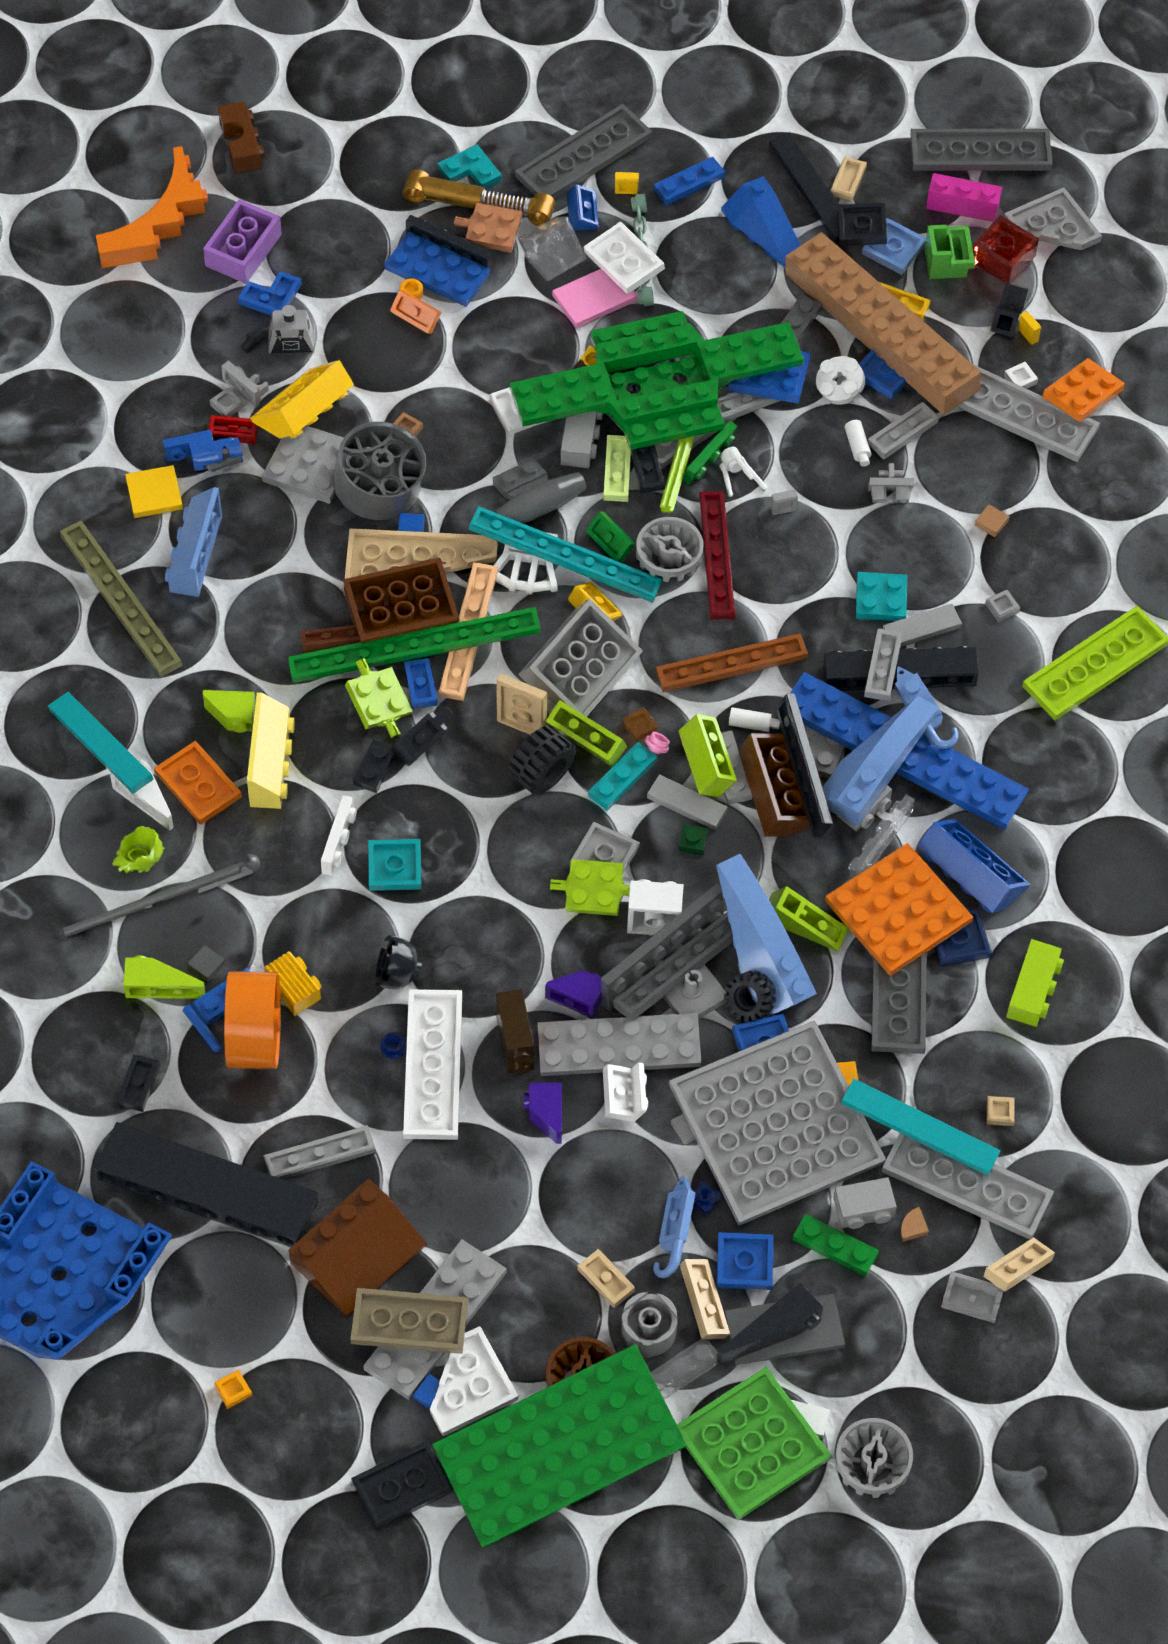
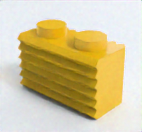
[264,951,322,1016]

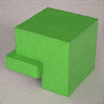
[924,225,975,279]

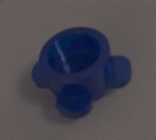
[694,1181,721,1212]

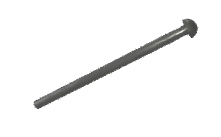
[63,854,260,937]

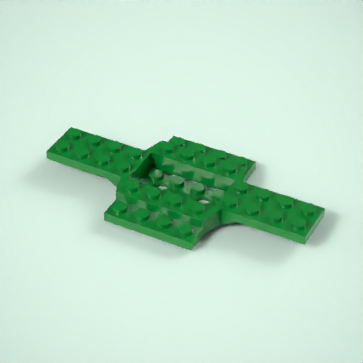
[510,311,804,450]

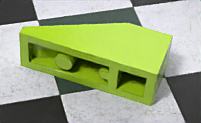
[769,886,849,951]
[123,955,206,999]

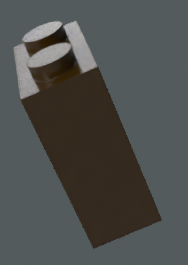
[496,989,534,1074]

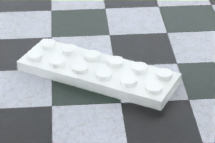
[403,989,462,1140]

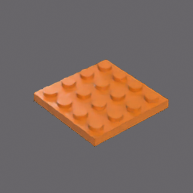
[825,843,973,976]

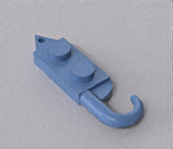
[894,666,958,749]
[653,1176,695,1278]

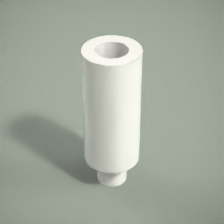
[844,420,871,467]
[729,707,780,732]

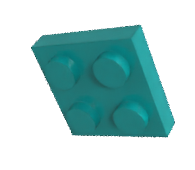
[856,572,907,621]
[368,839,421,891]

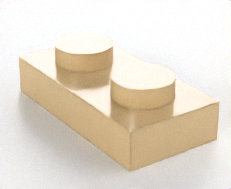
[578,1249,635,1308]

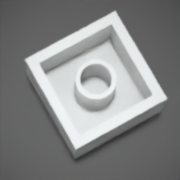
[627,879,683,935]

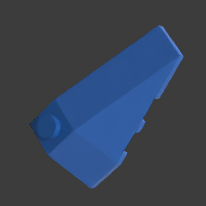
[721,176,801,268]

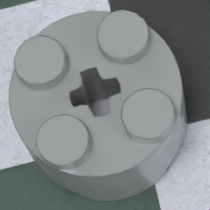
[621,1292,678,1358]

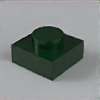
[678,824,708,855]

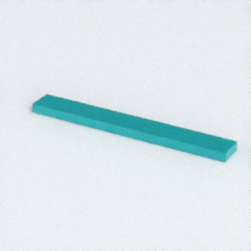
[468,506,663,603]

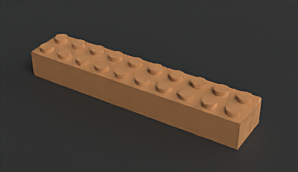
[786,232,981,415]

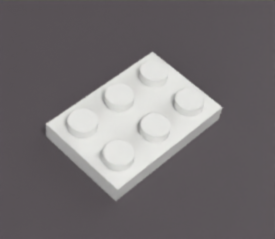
[584,222,665,294]

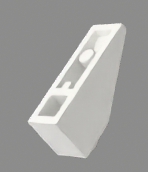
[110,759,173,831]

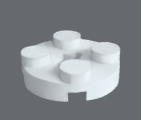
[816,356,865,405]

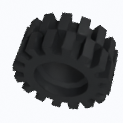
[724,970,776,1022]

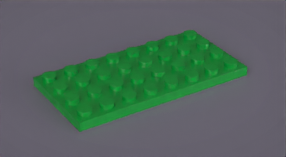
[432,1344,687,1549]

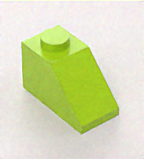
[203,690,256,733]

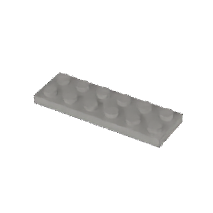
[957,365,1100,462]
[538,1013,701,1076]
[882,1133,1054,1240]
[363,1239,507,1400]

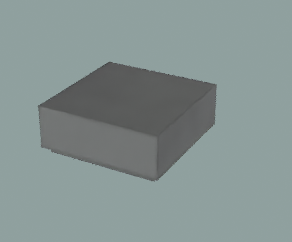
[187,945,225,982]

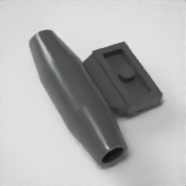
[493,458,586,524]

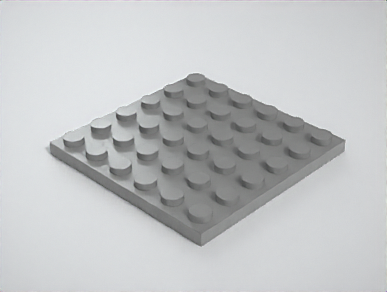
[669,1020,886,1226]

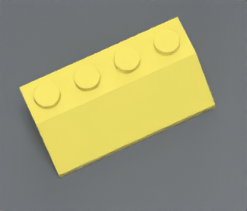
[247,693,294,809]

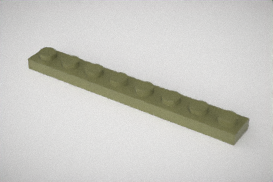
[60,520,182,678]

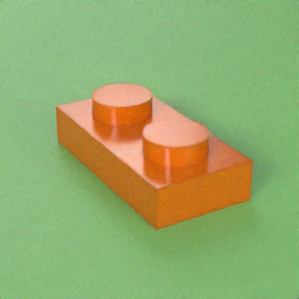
[390,290,442,334]

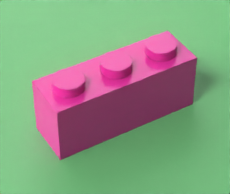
[926,173,1002,223]

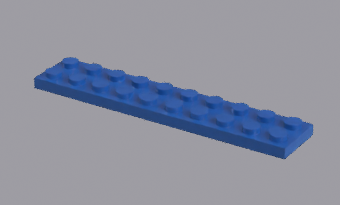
[790,672,1029,830]

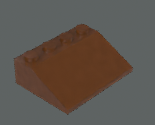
[343,558,459,644]
[288,1178,427,1318]

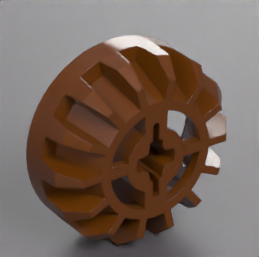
[546,1337,616,1387]

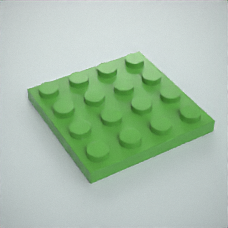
[677,1367,832,1521]

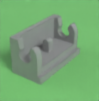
[941,1271,1003,1323]

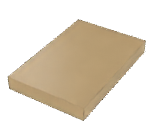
[496,673,547,735]

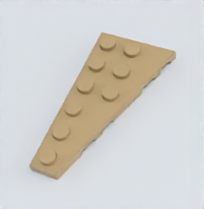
[345,529,498,579]

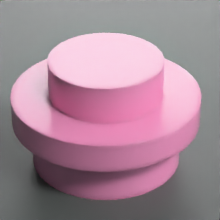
[645,732,670,755]

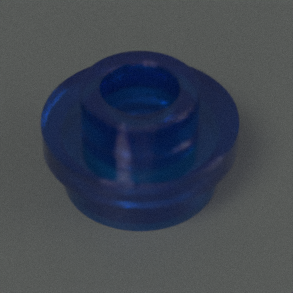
[380,1032,407,1059]

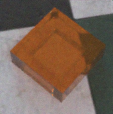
[622,707,658,742]

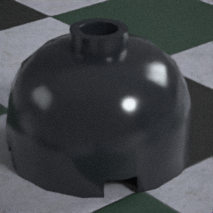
[376,935,422,989]

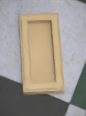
[830,156,867,202]

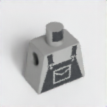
[269,305,314,353]

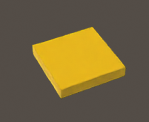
[125,465,183,518]

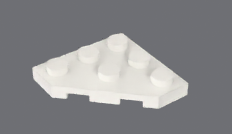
[430,1326,518,1437]

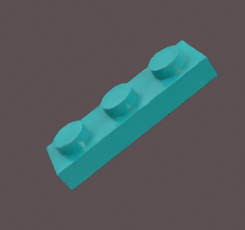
[588,742,658,811]

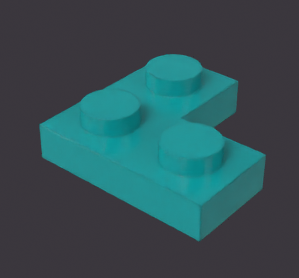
[438,144,502,189]

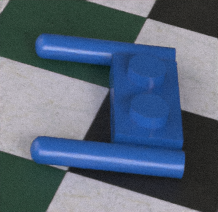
[182,968,251,1052]

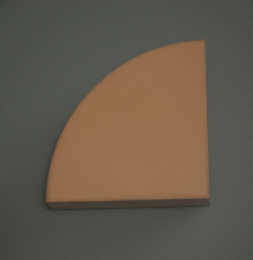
[901,1207,929,1242]

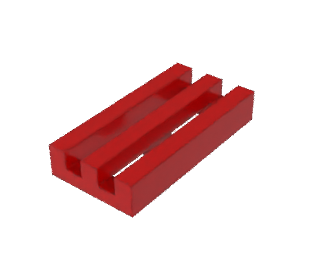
[208,415,259,444]

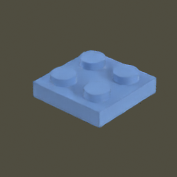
[862,218,926,275]

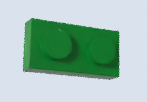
[585,512,635,563]

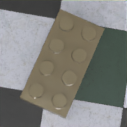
[351,1288,468,1354]

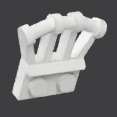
[494,533,558,595]

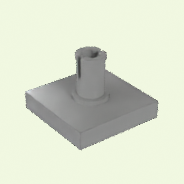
[663,964,729,1020]

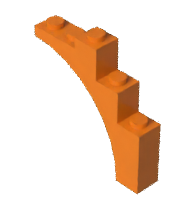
[96,146,209,268]

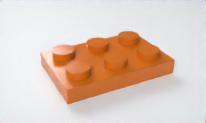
[1042,358,1125,422]
[154,740,242,825]

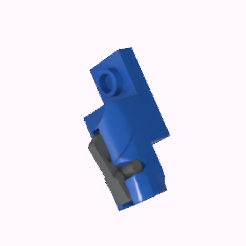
[163,430,243,472]

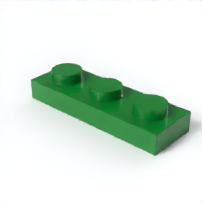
[682,421,737,485]
[793,1214,879,1277]

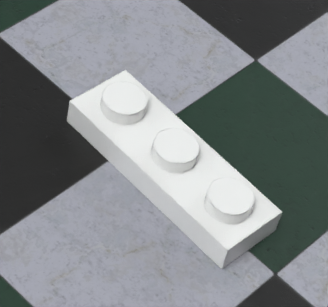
[321,795,357,876]

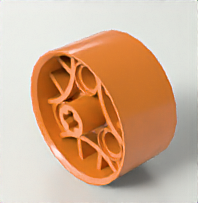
[224,972,281,1069]

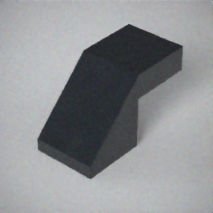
[990,283,1029,338]

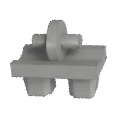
[868,463,914,503]

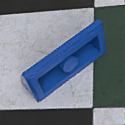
[567,184,599,230]

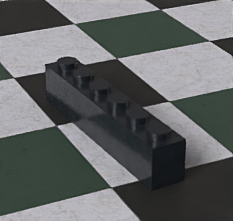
[823,646,979,691]

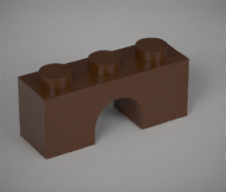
[218,101,265,174]

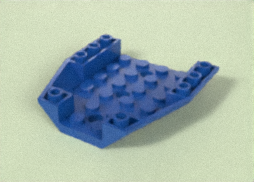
[0,1161,172,1360]

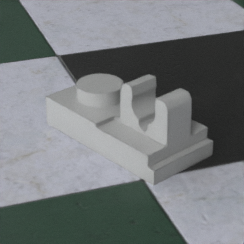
[221,360,269,408]

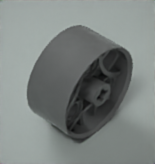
[333,421,426,520]

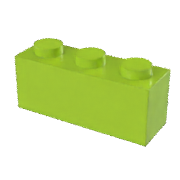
[546,700,627,767]
[678,714,737,798]
[1006,939,1064,1027]

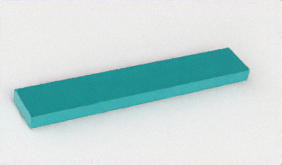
[48,692,154,794]
[841,1078,1001,1176]

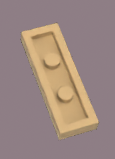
[983,1238,1055,1292]
[679,1259,730,1339]

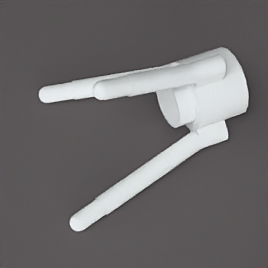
[719,447,767,497]

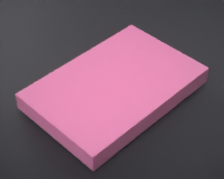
[552,269,638,328]

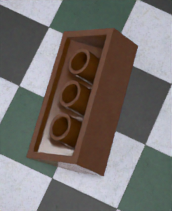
[738,733,810,837]

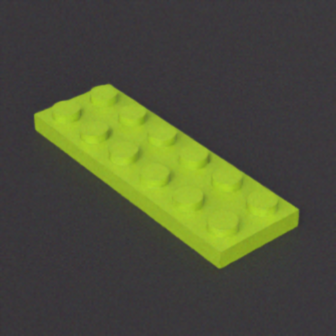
[1022,605,1168,721]

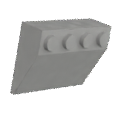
[518,598,643,717]

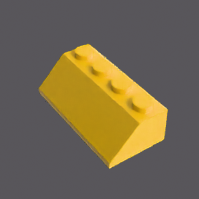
[250,360,354,439]

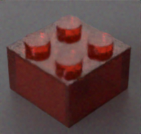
[972,215,1039,283]

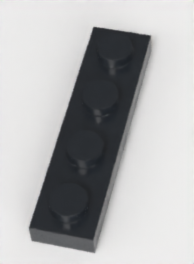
[406,215,492,269]

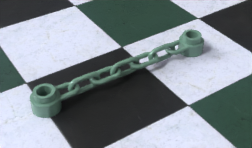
[631,193,654,307]

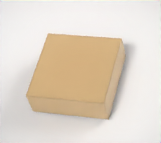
[986,1096,1014,1126]

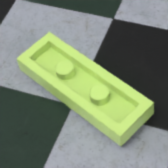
[603,435,631,502]

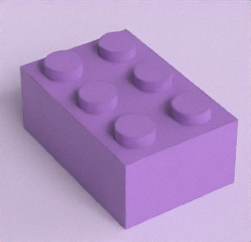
[203,199,282,284]

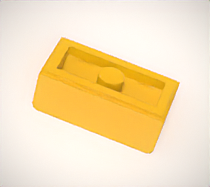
[568,582,623,622]

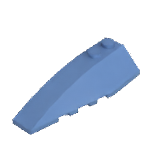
[822,696,940,826]
[716,854,817,1019]

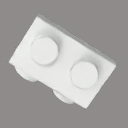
[603,1062,648,1122]

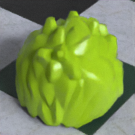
[112,826,165,873]

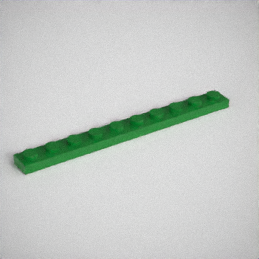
[288,607,541,683]

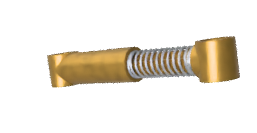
[402,169,556,227]

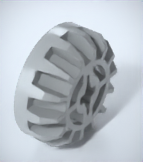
[636,517,703,582]
[835,1418,913,1498]

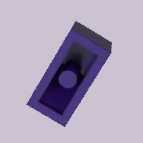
[545,971,602,1018]
[524,1083,562,1144]

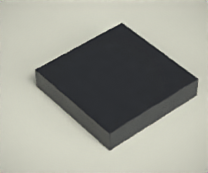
[838,203,887,246]

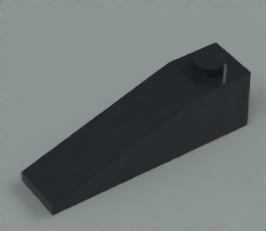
[716,1283,823,1365]

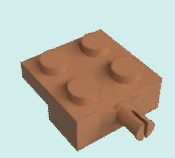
[454,203,522,253]

